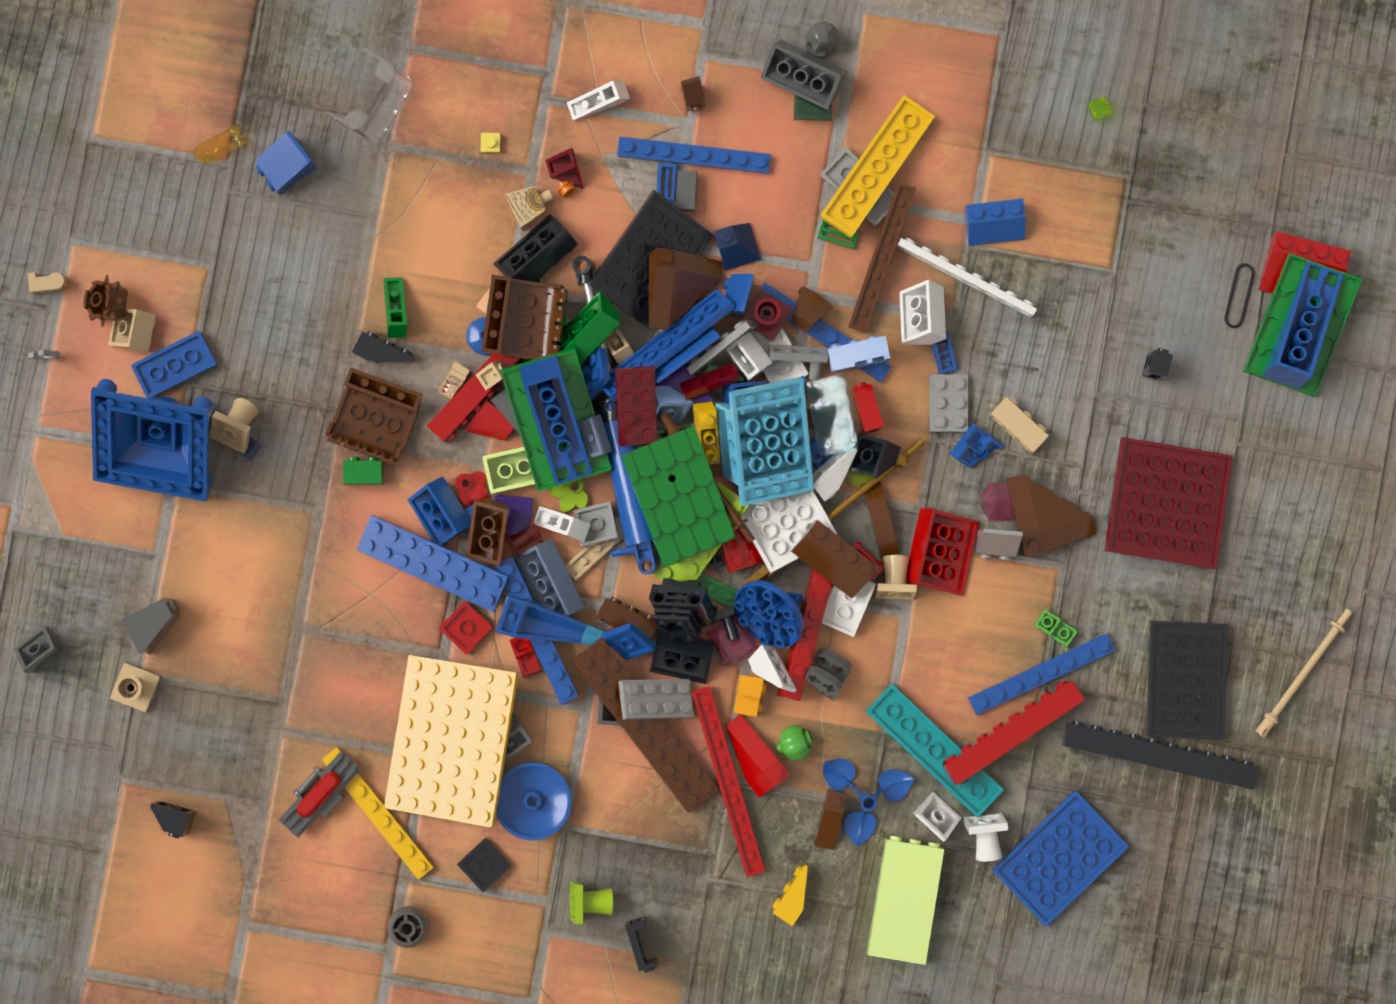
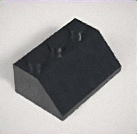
[650,631,715,684]

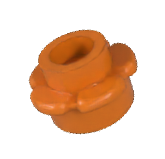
[558,181,576,198]

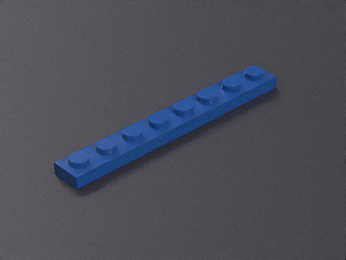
[617,137,771,174]
[754,282,892,383]
[967,633,1115,715]

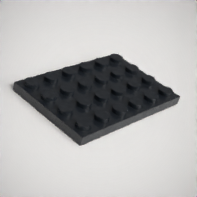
[587,190,713,329]
[1146,621,1228,739]

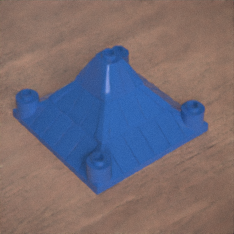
[91,379,214,502]

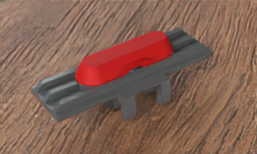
[278,751,361,838]

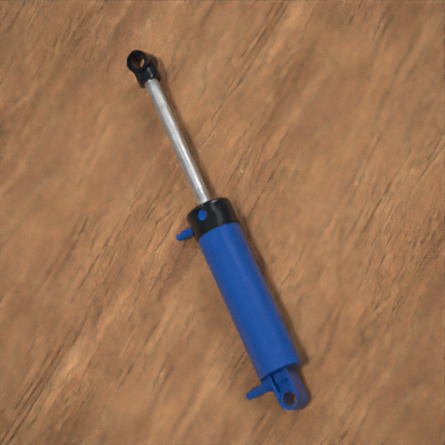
[572,256,659,574]

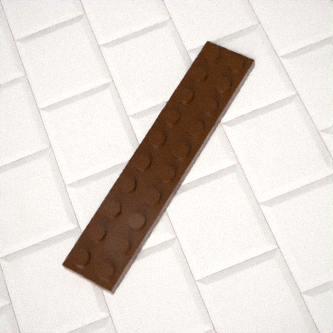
[571,637,718,813]

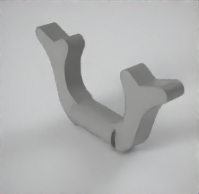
[28,349,60,360]

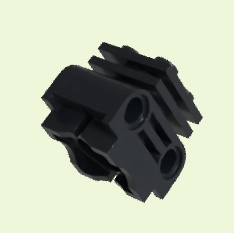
[649,578,717,641]

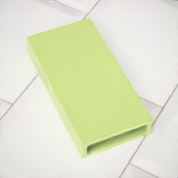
[867,836,944,965]

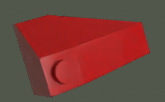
[725,714,790,798]

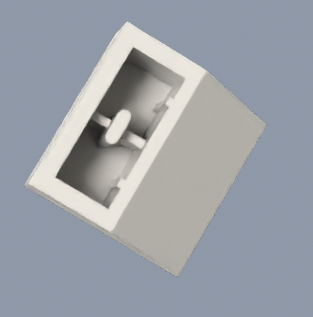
[726,332,773,382]

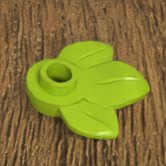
[550,479,588,512]

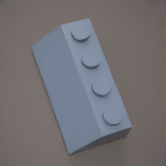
[514,539,585,616]

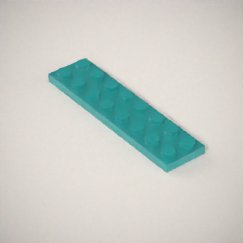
[865,683,1004,818]

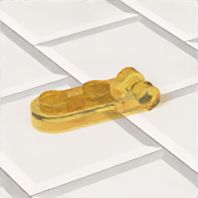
[194,124,247,163]

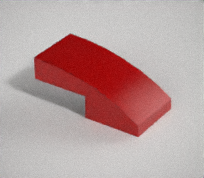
[509,638,542,678]

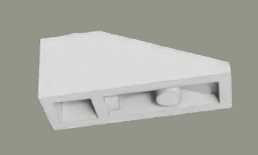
[567,81,630,121]
[812,443,857,501]
[533,506,591,542]
[748,645,796,692]

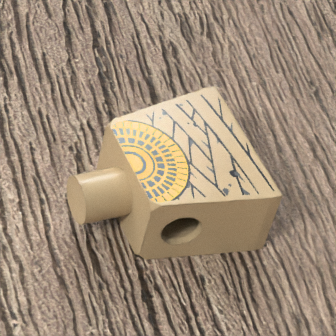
[505,186,553,230]

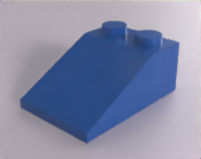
[723,274,754,319]

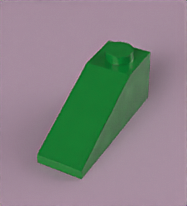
[383,277,407,338]

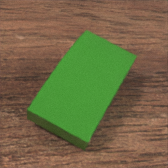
[1035,609,1078,648]

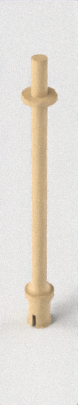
[1255,609,1352,738]

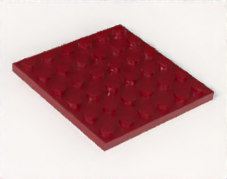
[1104,437,1233,569]

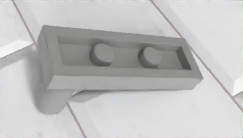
[768,345,828,381]

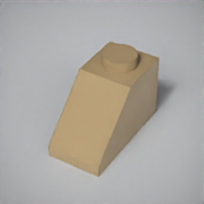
[606,328,634,365]

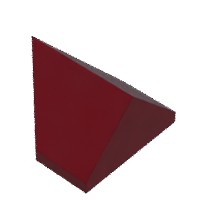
[545,148,584,189]

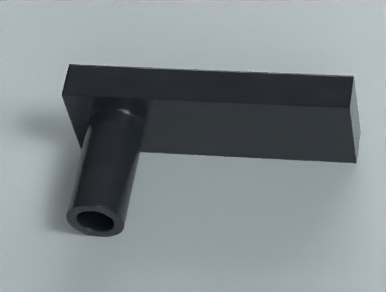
[701,607,740,642]

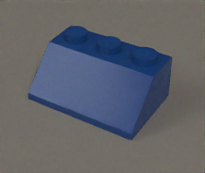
[964,198,1026,246]
[407,476,471,545]

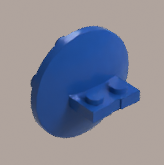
[734,581,804,649]

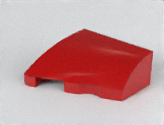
[465,401,514,441]

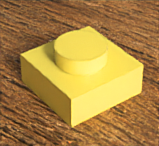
[481,133,501,153]

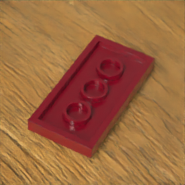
[615,365,657,446]

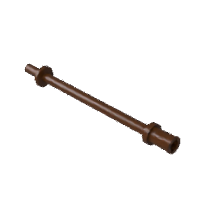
[658,412,755,543]

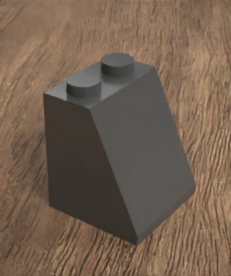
[122,598,180,654]

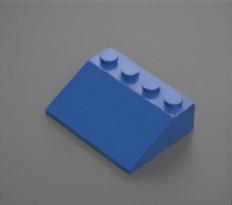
[655,328,720,384]

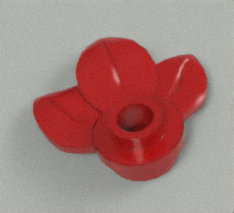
[455,471,489,507]

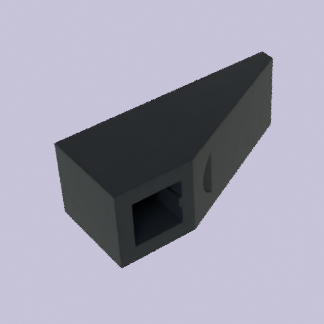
[352,331,415,363]

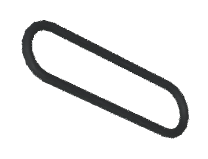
[1224,263,1254,328]

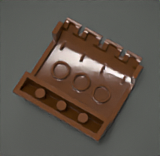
[481,275,568,360]
[326,367,423,465]

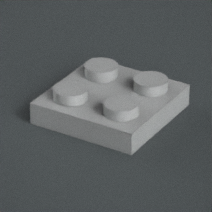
[573,501,619,548]

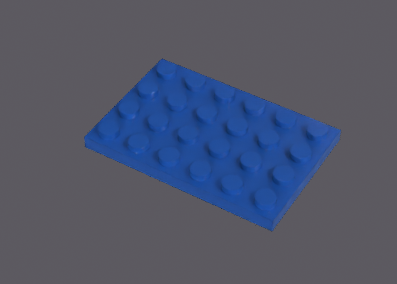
[992,790,1129,927]

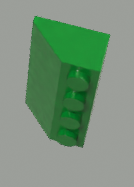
[556,291,620,367]

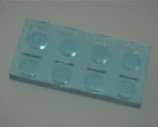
[807,374,858,457]

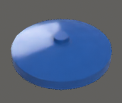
[496,762,572,840]

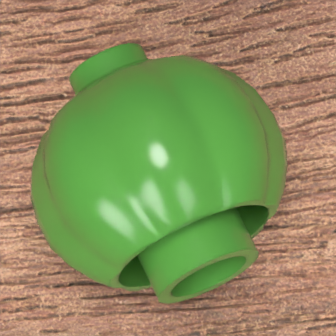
[776,725,814,761]

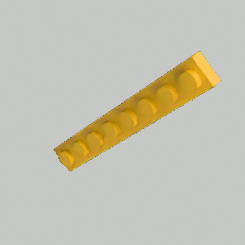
[322,747,434,880]

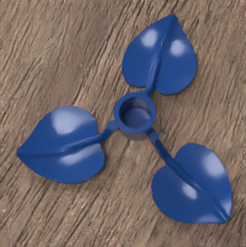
[823,759,914,846]

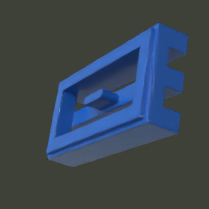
[657,163,677,203]

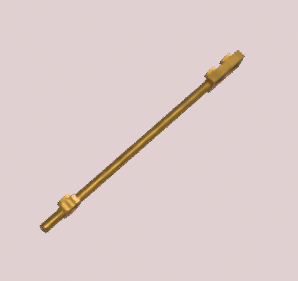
[742,438,925,585]

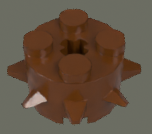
[83,275,128,327]

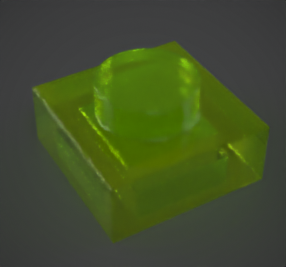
[1087,96,1112,121]

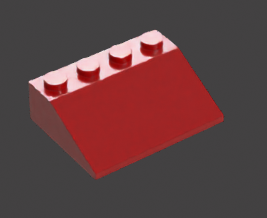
[1258,231,1351,293]
[906,507,980,596]

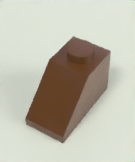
[681,76,705,112]

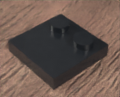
[457,838,511,892]

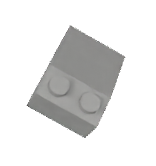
[976,529,1023,560]

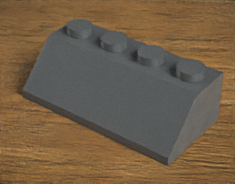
[760,40,848,110]

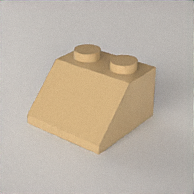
[108,309,156,352]

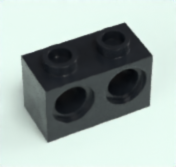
[1142,348,1173,381]

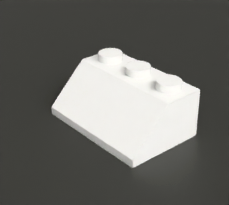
[900,280,946,345]

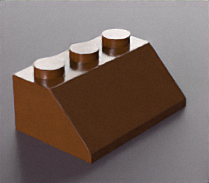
[466,498,510,566]

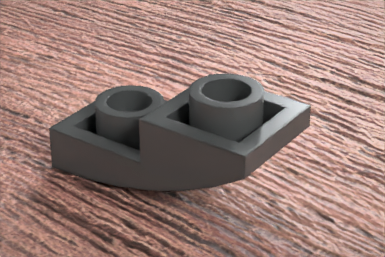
[676,171,698,211]

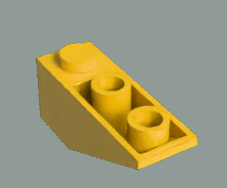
[693,402,720,465]
[772,863,808,926]

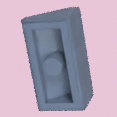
[578,415,612,458]

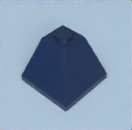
[713,223,761,271]

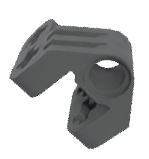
[805,648,852,701]

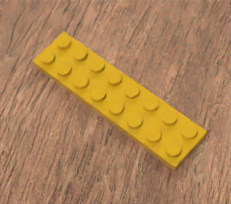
[819,95,935,238]

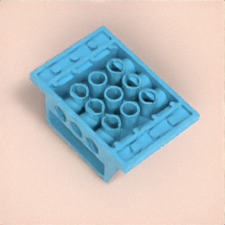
[716,377,814,506]

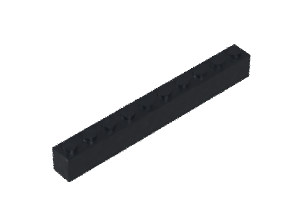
[1062,720,1258,790]

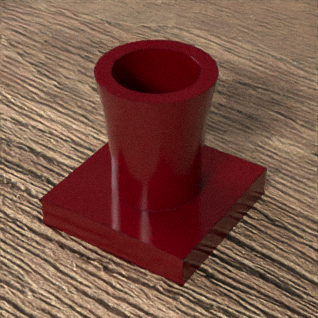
[741,289,793,342]

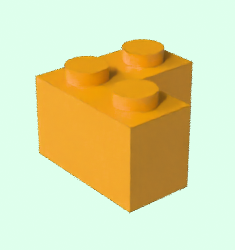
[734,674,767,717]

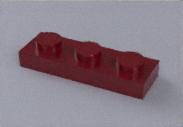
[679,363,740,400]

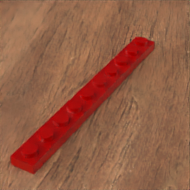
[691,686,765,877]

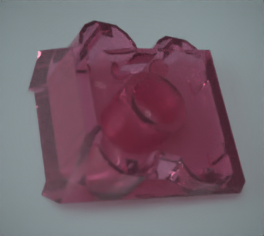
[706,616,758,666]

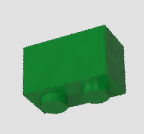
[343,457,384,485]

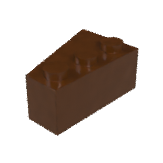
[595,597,657,639]

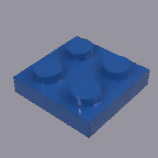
[581,347,610,402]
[602,623,656,661]

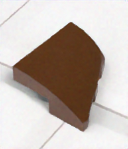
[792,286,833,333]

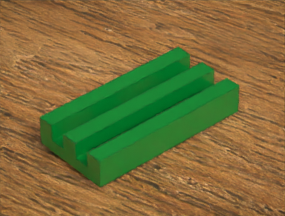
[817,220,859,250]

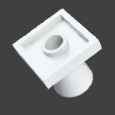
[964,813,1008,861]

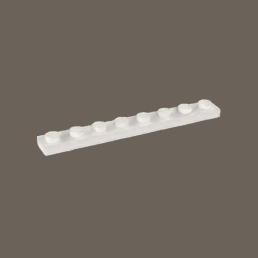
[896,238,1037,318]

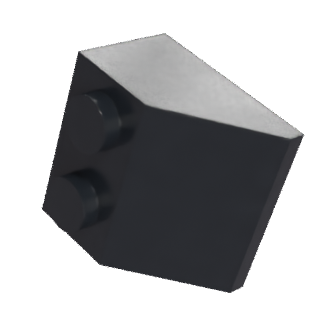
[848,434,901,478]
[150,801,196,838]

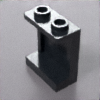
[625,916,658,973]

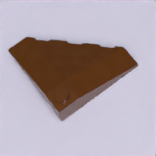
[649,248,722,330]
[1006,474,1096,557]

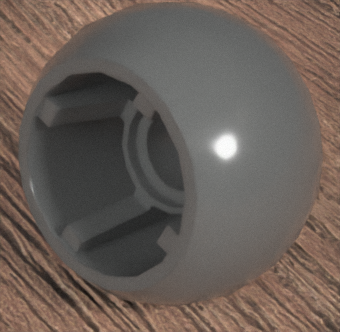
[387,906,430,948]

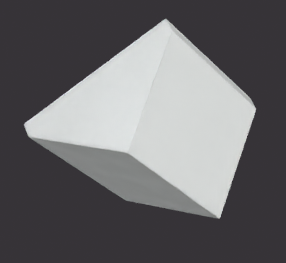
[913,792,961,842]

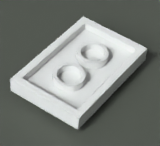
[822,581,876,637]

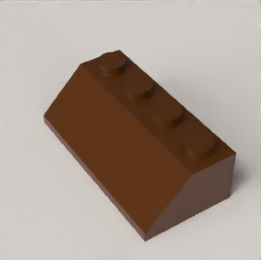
[791,520,879,599]

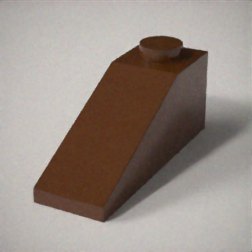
[815,789,847,850]

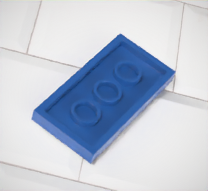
[131,331,217,399]

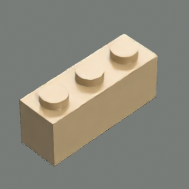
[989,397,1049,454]

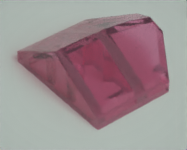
[981,482,1015,521]

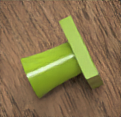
[570,881,613,924]

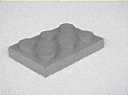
[929,374,968,432]

